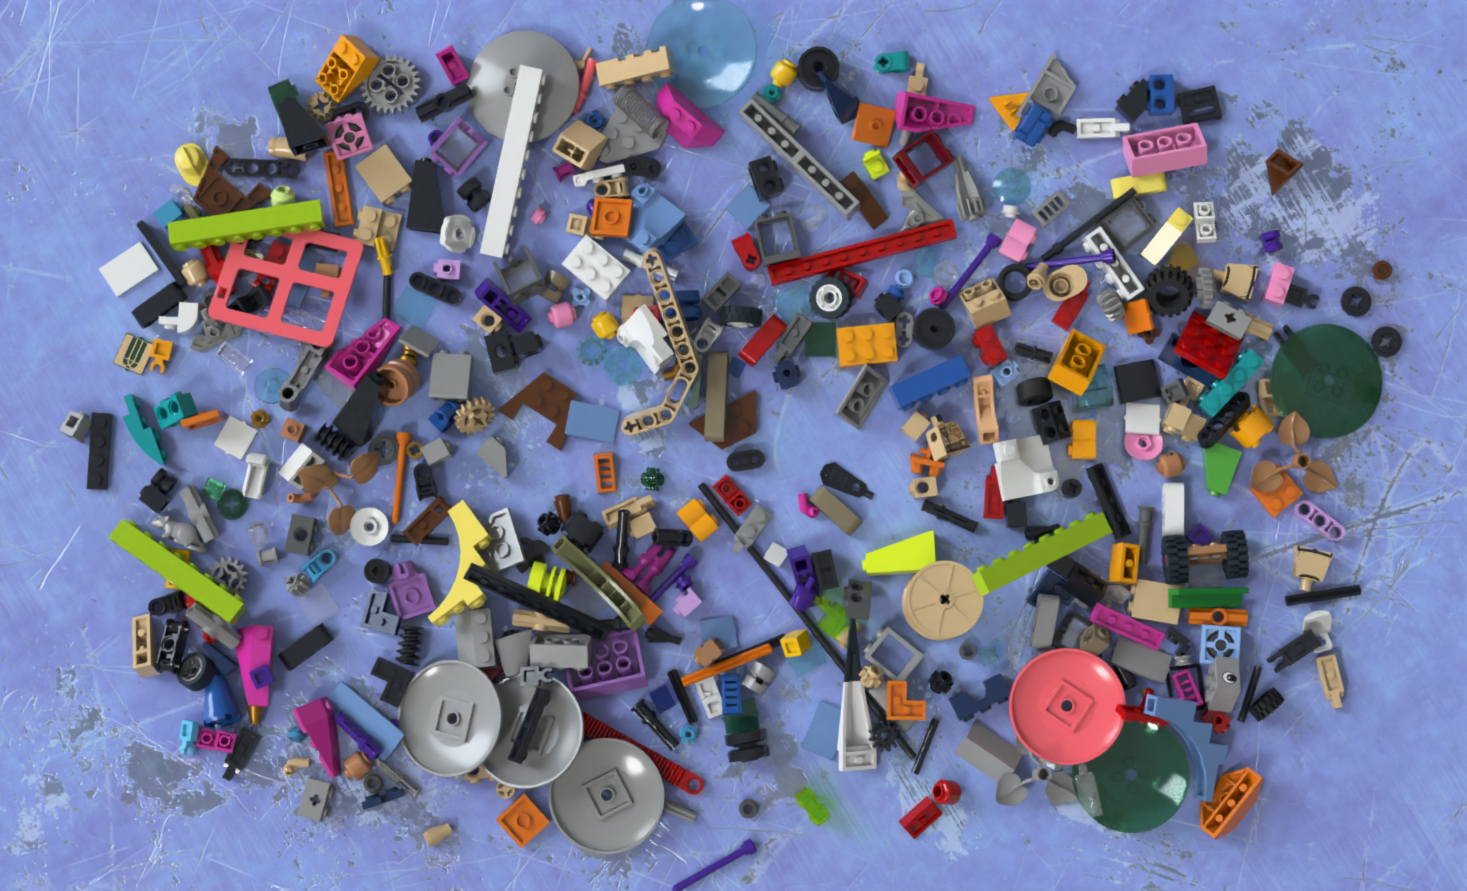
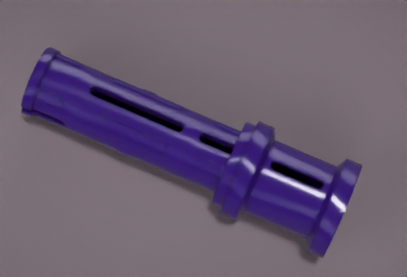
[333,711,384,762]

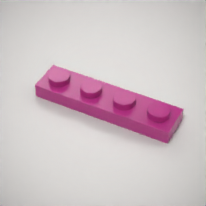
[1089,602,1166,651]

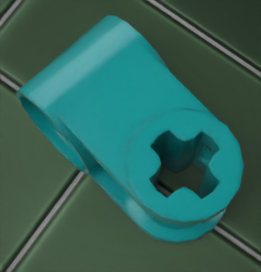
[873,51,910,74]

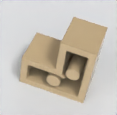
[1159,402,1207,443]

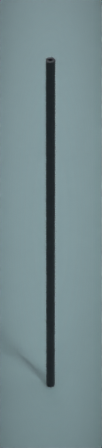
[698,482,917,760]

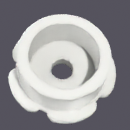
[1001,205,1020,218]

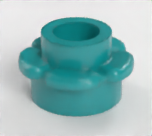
[763,84,781,103]

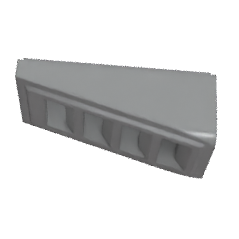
[1031,190,1072,229]

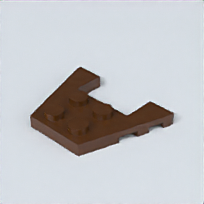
[192,145,271,216]
[498,373,577,451]

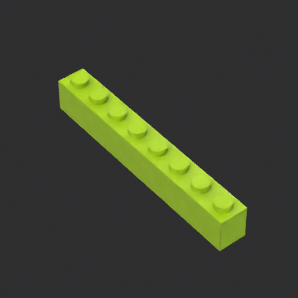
[168,199,325,252]
[971,511,1112,596]
[109,519,247,627]

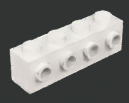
[1082,226,1144,302]

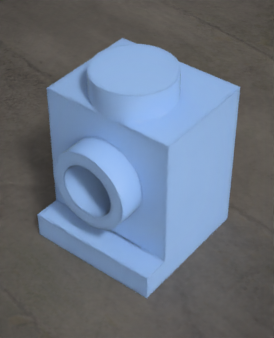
[989,359,1020,389]

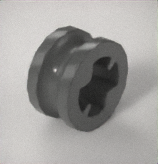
[959,643,977,660]

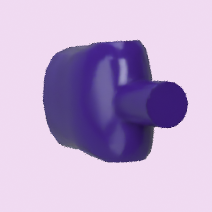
[789,575,817,612]

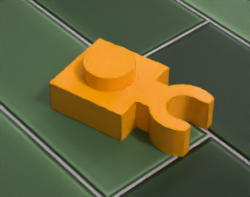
[150,338,174,373]

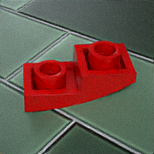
[712,474,752,517]

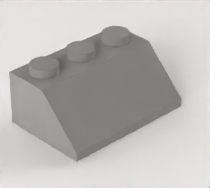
[455,608,498,671]
[529,633,593,670]

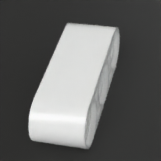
[1162,482,1184,536]

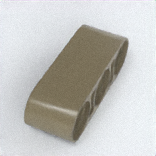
[809,485,863,536]

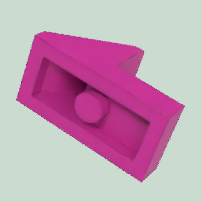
[435,45,469,86]

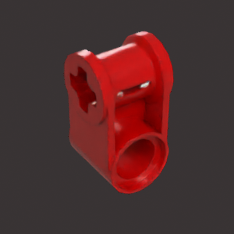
[731,233,760,271]

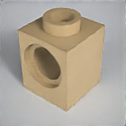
[472,305,504,335]
[901,411,930,442]
[909,476,938,499]
[629,512,657,540]

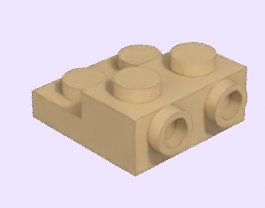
[353,205,403,253]

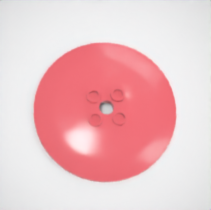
[1009,648,1126,765]

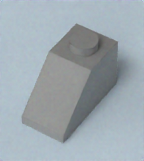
[476,436,509,479]

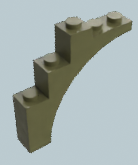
[551,533,647,632]

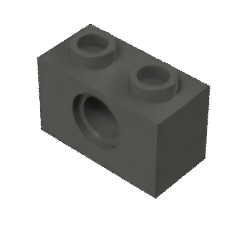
[284,514,319,556]

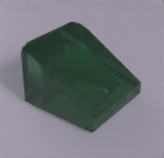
[201,477,226,502]

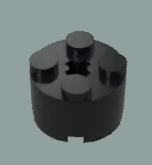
[560,510,604,553]

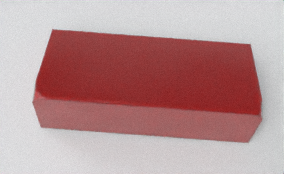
[899,796,943,839]

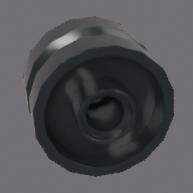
[797,46,840,93]
[912,308,955,351]
[724,728,770,763]

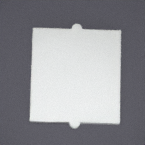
[1124,403,1161,436]
[214,416,258,460]

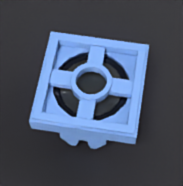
[1199,624,1241,664]

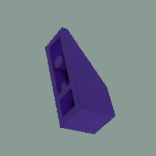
[474,277,532,333]
[786,545,822,608]

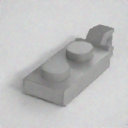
[731,504,772,555]

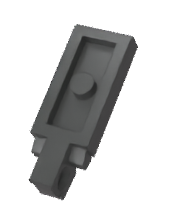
[773,312,815,362]

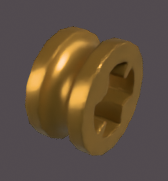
[406,442,423,459]

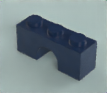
[1158,333,1215,386]
[948,673,1010,722]

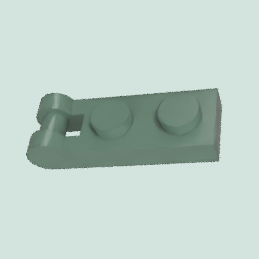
[687,354,702,409]

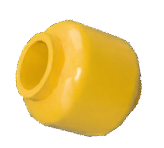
[770,59,798,88]
[591,310,619,340]

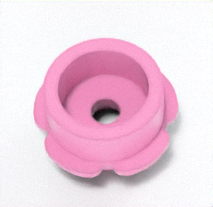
[530,207,547,225]

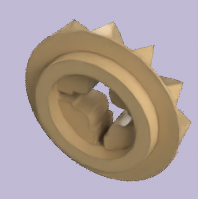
[306,92,337,122]

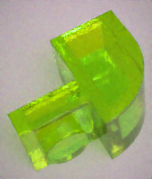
[812,596,846,639]

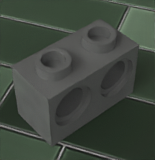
[702,271,742,315]
[842,579,872,620]

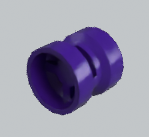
[1260,230,1284,253]

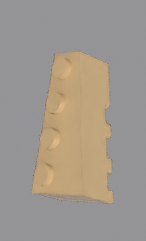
[595,46,677,90]

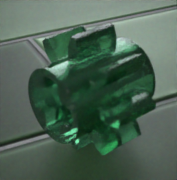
[641,468,664,491]

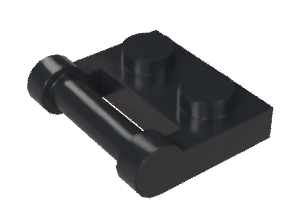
[1177,85,1222,125]

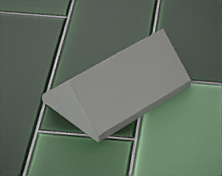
[834,364,889,430]
[954,721,1022,782]

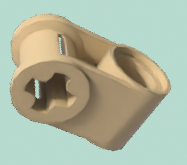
[594,177,630,199]

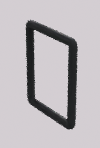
[1166,664,1206,710]

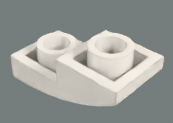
[1193,201,1217,243]

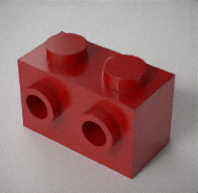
[971,324,1008,369]

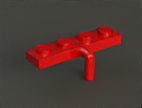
[1115,688,1171,726]

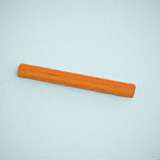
[681,643,772,687]

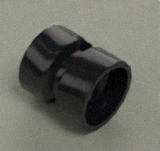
[456,177,492,213]
[364,558,392,584]

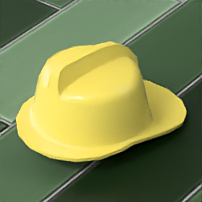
[174,143,209,187]

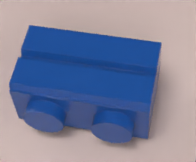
[1013,100,1054,147]

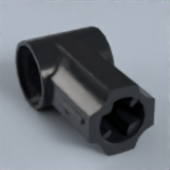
[652,528,693,547]

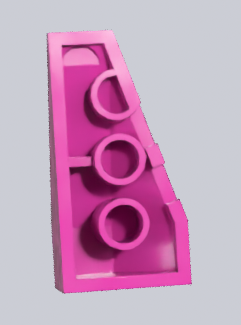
[894,91,975,133]

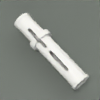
[622,248,679,282]

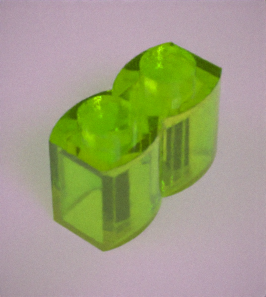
[794,786,830,826]

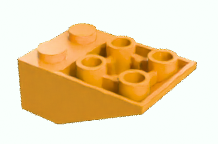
[314,34,380,104]

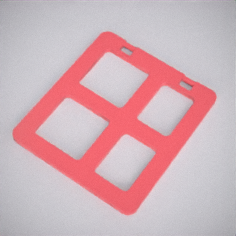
[208,230,364,348]

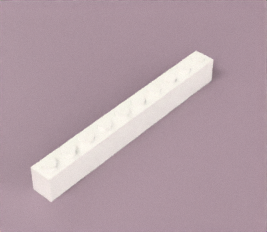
[480,65,547,258]

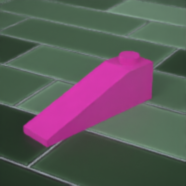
[324,318,401,392]
[235,625,276,707]
[293,696,341,778]

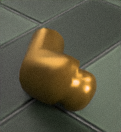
[662,358,680,381]

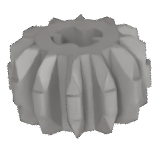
[1096,289,1125,322]

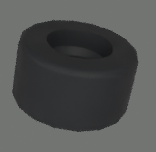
[1016,377,1053,407]

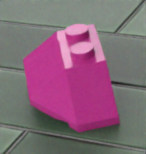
[656,81,725,149]

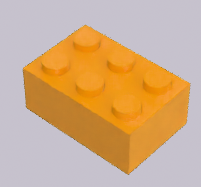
[836,323,898,369]
[1047,328,1106,396]

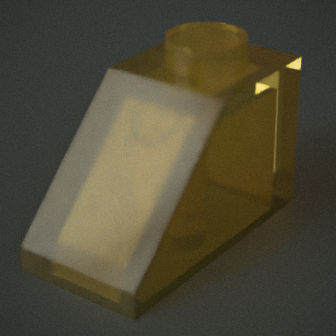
[1166,243,1200,271]

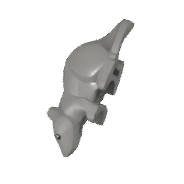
[151,516,207,554]

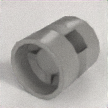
[742,661,776,696]

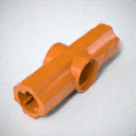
[1187,608,1248,627]

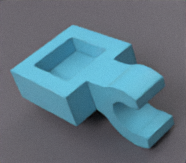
[179,720,199,755]

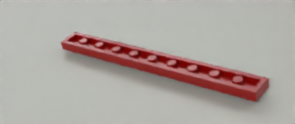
[767,219,957,287]

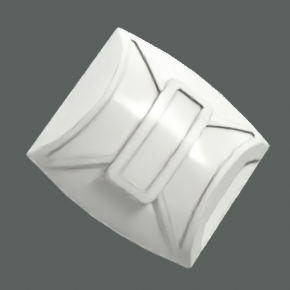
[1302,610,1333,653]

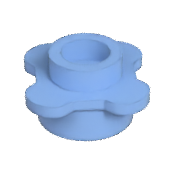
[571,288,590,307]

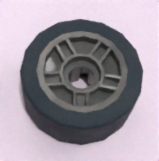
[177,652,215,691]

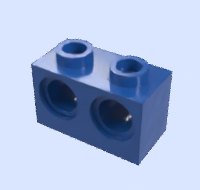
[1146,74,1175,116]

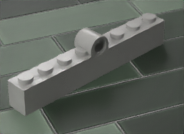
[738,98,861,221]

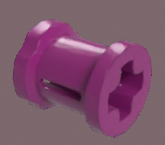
[552,160,576,183]

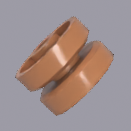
[376,359,420,406]

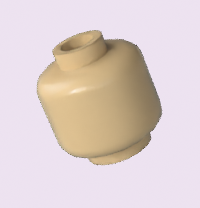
[181,258,209,287]

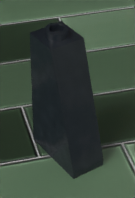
[406,157,444,234]
[332,369,389,448]

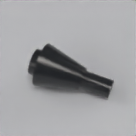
[1024,523,1060,543]
[645,624,681,645]

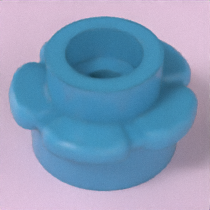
[679,725,698,744]
[287,727,306,744]

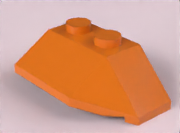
[1200,767,1263,840]

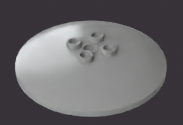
[467,30,580,143]
[397,660,503,777]
[481,674,584,789]
[548,738,665,854]

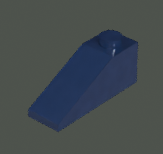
[817,71,860,125]

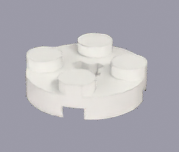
[440,214,475,253]

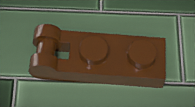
[403,495,453,547]

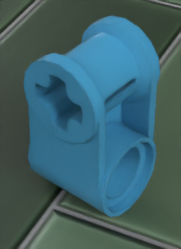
[301,550,339,583]

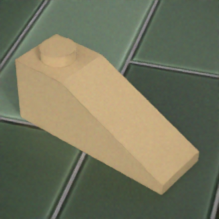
[132,613,161,678]

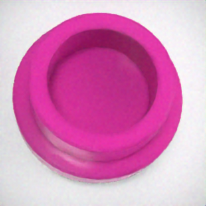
[929,287,948,306]

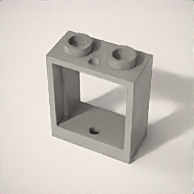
[863,627,924,681]

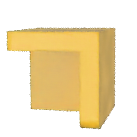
[780,629,812,658]

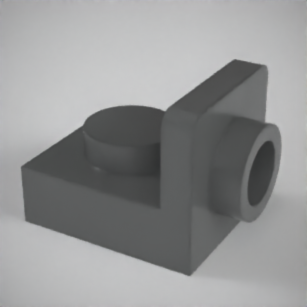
[1160,378,1190,405]

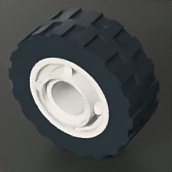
[809,277,854,319]
[719,306,762,328]

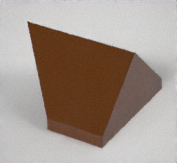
[1265,149,1304,196]

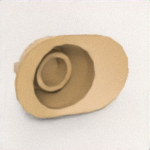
[1042,264,1088,302]

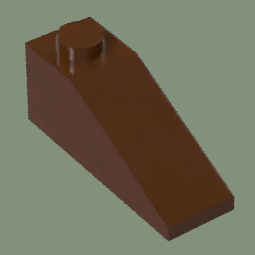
[839,171,888,230]

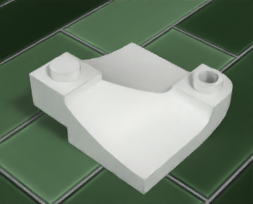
[617,304,674,374]
[993,435,1059,501]

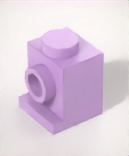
[433,259,462,281]
[672,587,702,617]

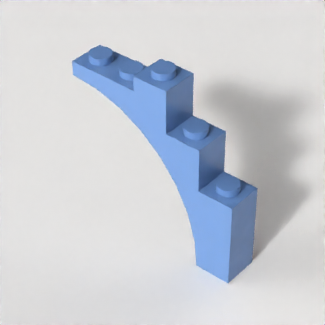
[1144,694,1228,802]

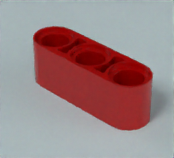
[738,314,788,367]

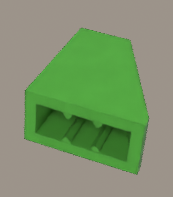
[1202,439,1242,498]

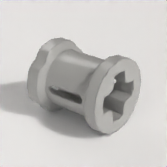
[257,546,280,567]

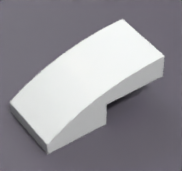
[695,676,722,719]

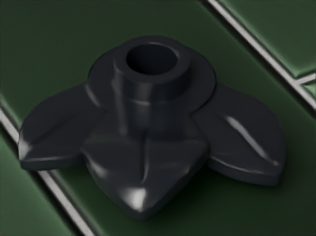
[516,537,549,573]

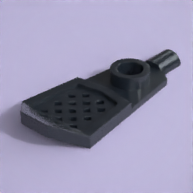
[820,462,874,500]

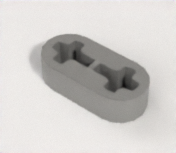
[895,312,913,349]

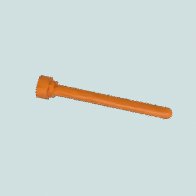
[391,432,412,524]

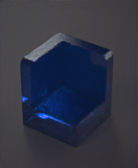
[649,684,677,714]

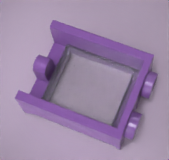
[428,116,488,177]

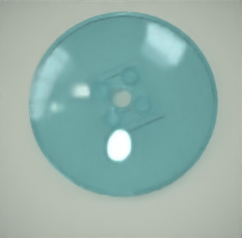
[646,0,757,108]

